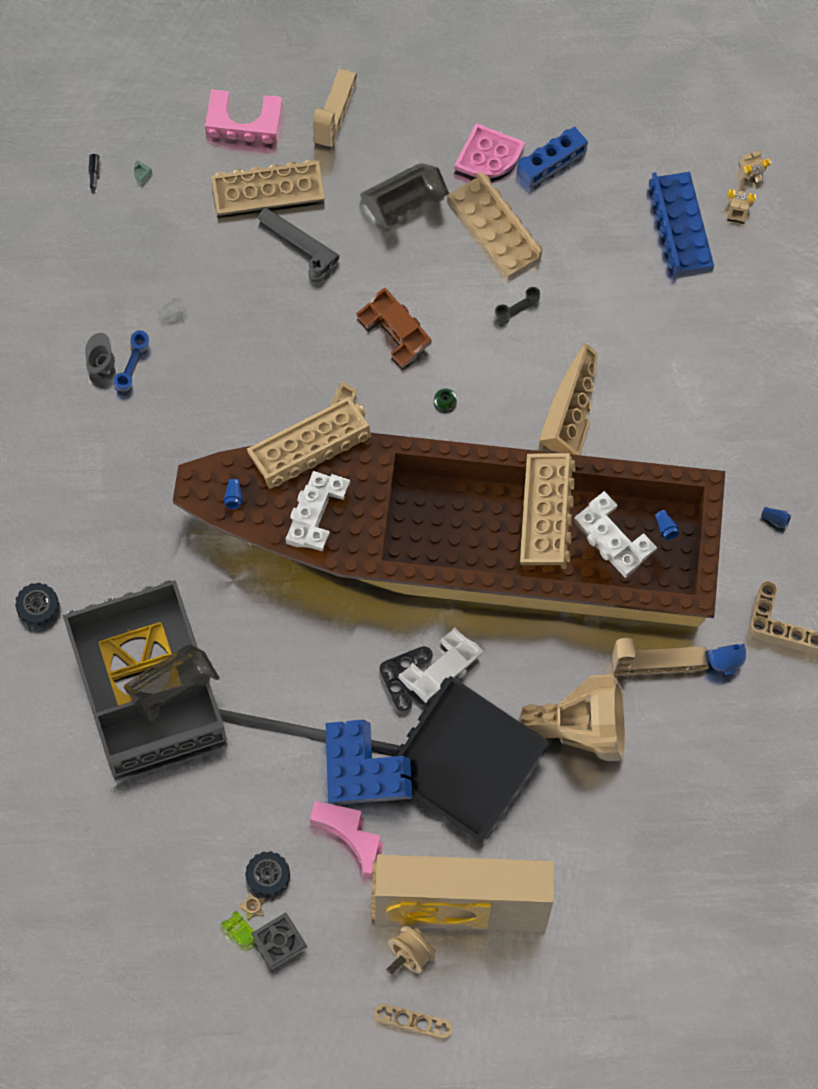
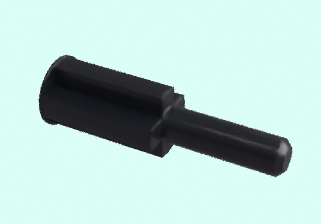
[88,154,100,190]

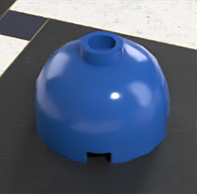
[707,643,746,675]

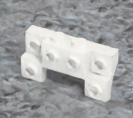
[286,471,350,551]
[573,491,657,578]
[398,627,484,703]

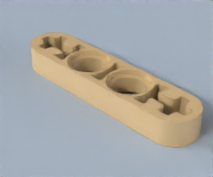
[374,1004,452,1040]

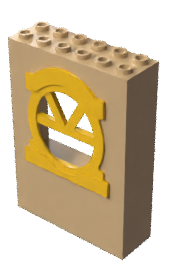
[371,854,554,932]

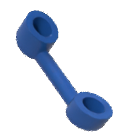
[114,330,149,392]

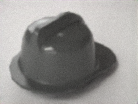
[85,333,115,375]

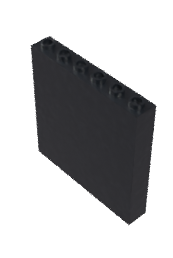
[396,676,551,843]

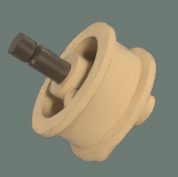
[386,926,436,975]

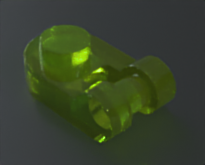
[220,911,255,947]

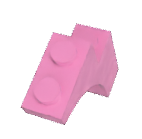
[310,801,384,879]

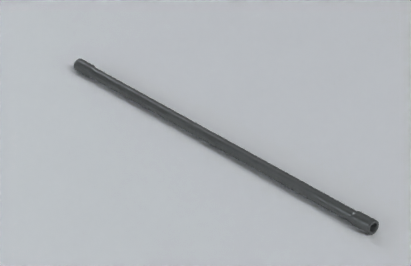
[133,691,400,755]

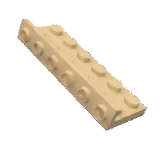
[211,159,325,216]
[447,171,543,279]
[247,397,371,489]
[520,453,575,569]

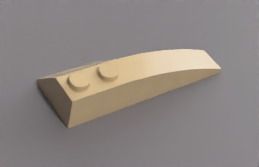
[539,343,598,455]

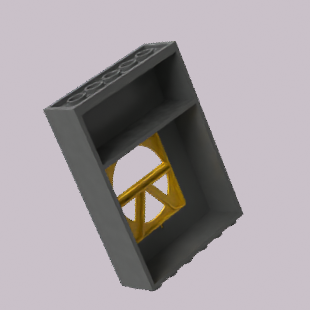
[62,580,227,777]

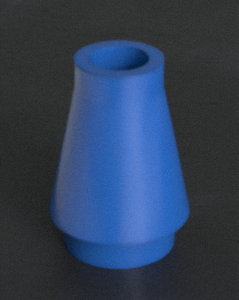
[223,479,243,509]
[761,506,791,529]
[655,510,679,540]

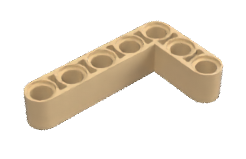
[313,68,357,147]
[748,581,818,656]
[612,638,709,675]

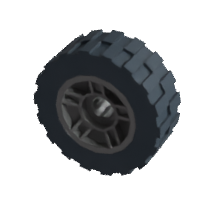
[15,582,60,628]
[245,851,290,898]

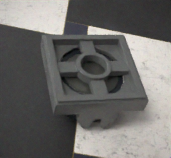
[251,912,308,969]

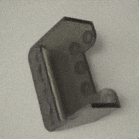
[360,163,450,227]

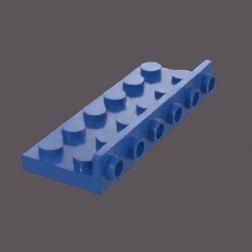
[649,172,714,275]

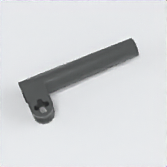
[258,208,340,281]

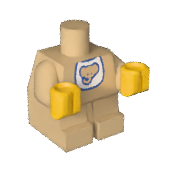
[739,150,771,183]
[727,189,756,222]

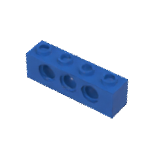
[517,126,588,187]

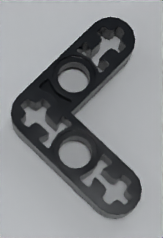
[379,646,433,714]

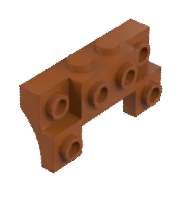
[356,287,432,368]

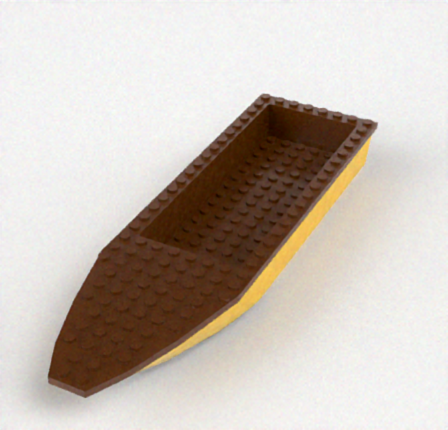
[173,433,726,627]

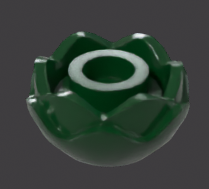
[434,388,457,411]

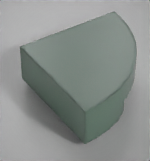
[134,160,152,185]

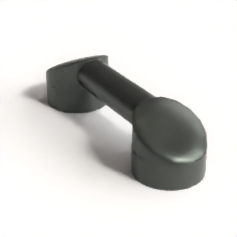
[495,287,540,321]

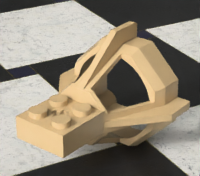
[519,674,625,761]

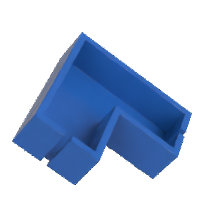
[325,719,412,805]

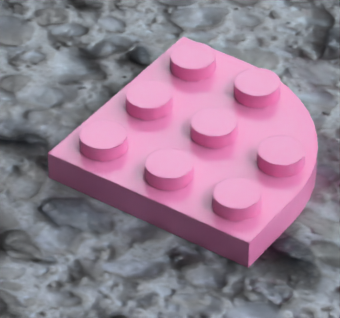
[454,123,525,178]

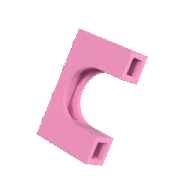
[205,89,283,144]

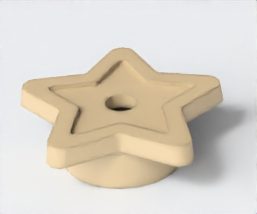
[239,893,265,919]

